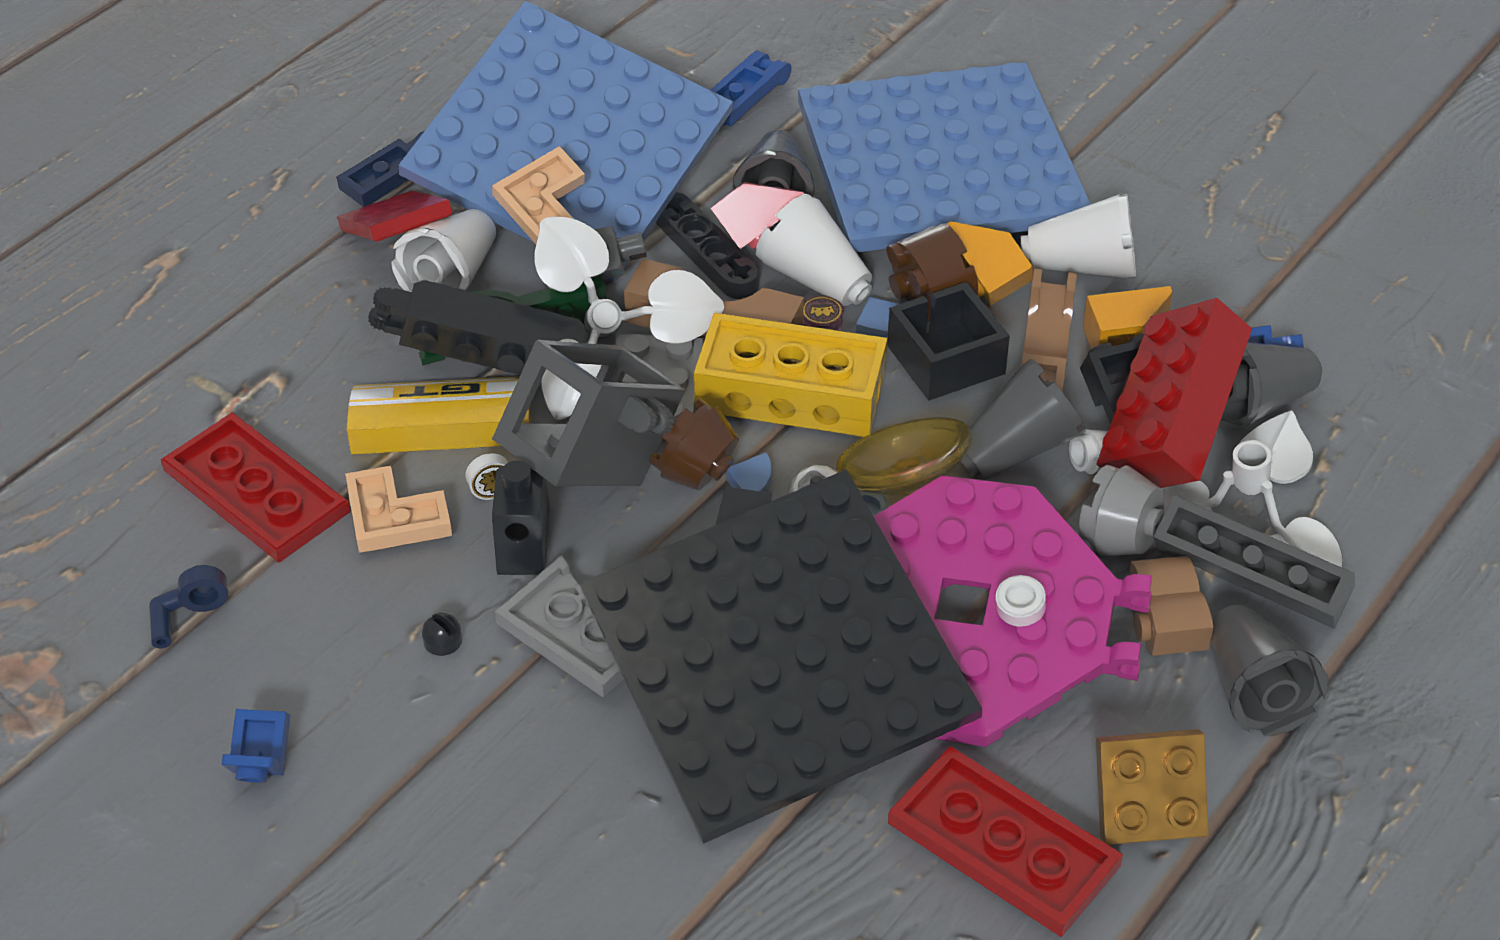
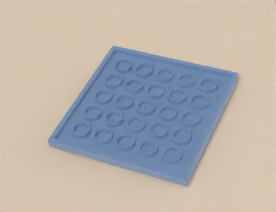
[399,1,733,283]
[798,62,1091,253]

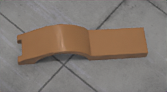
[1021,268,1077,392]

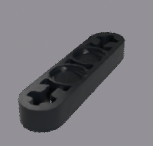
[656,192,759,299]

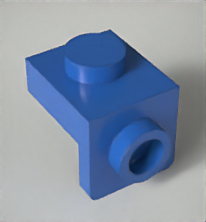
[221,709,291,783]

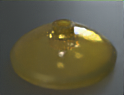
[836,417,972,496]

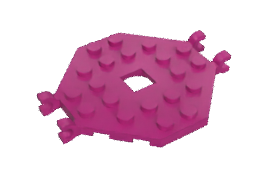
[873,476,1152,747]

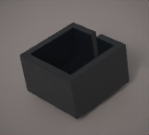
[887,282,1010,401]

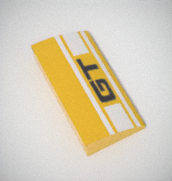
[346,376,531,455]

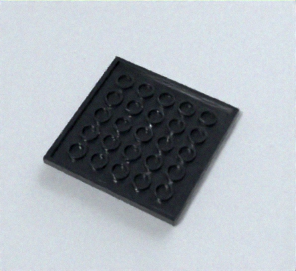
[580,469,982,844]

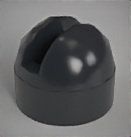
[422,612,462,656]

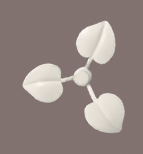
[534,217,724,420]
[1161,410,1342,567]

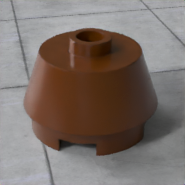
[649,398,739,491]

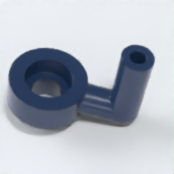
[149,565,228,649]

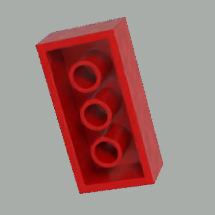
[1096,298,1252,488]

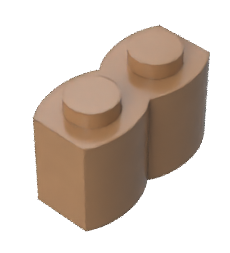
[1123,556,1214,656]

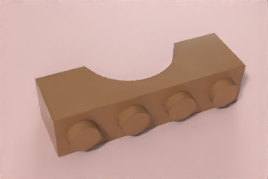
[624,259,804,342]

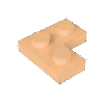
[492,146,585,244]
[345,466,452,553]

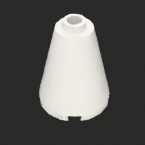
[756,194,872,306]
[1021,194,1136,278]
[392,209,496,292]

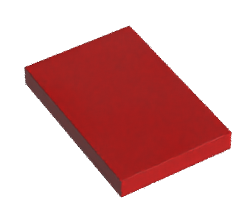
[337,190,452,242]

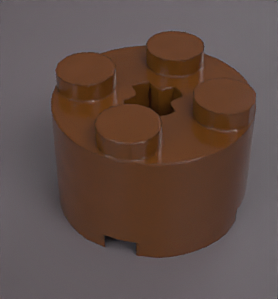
[886,223,978,322]

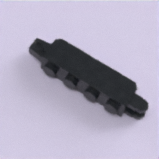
[368,280,588,375]

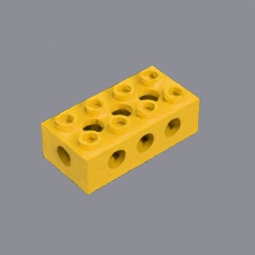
[694,313,887,438]

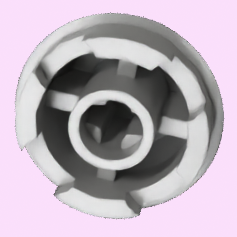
[1079,465,1165,556]

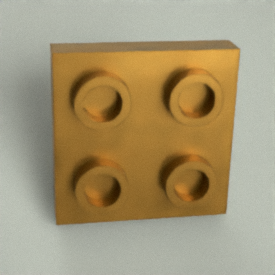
[1096,729,1209,845]

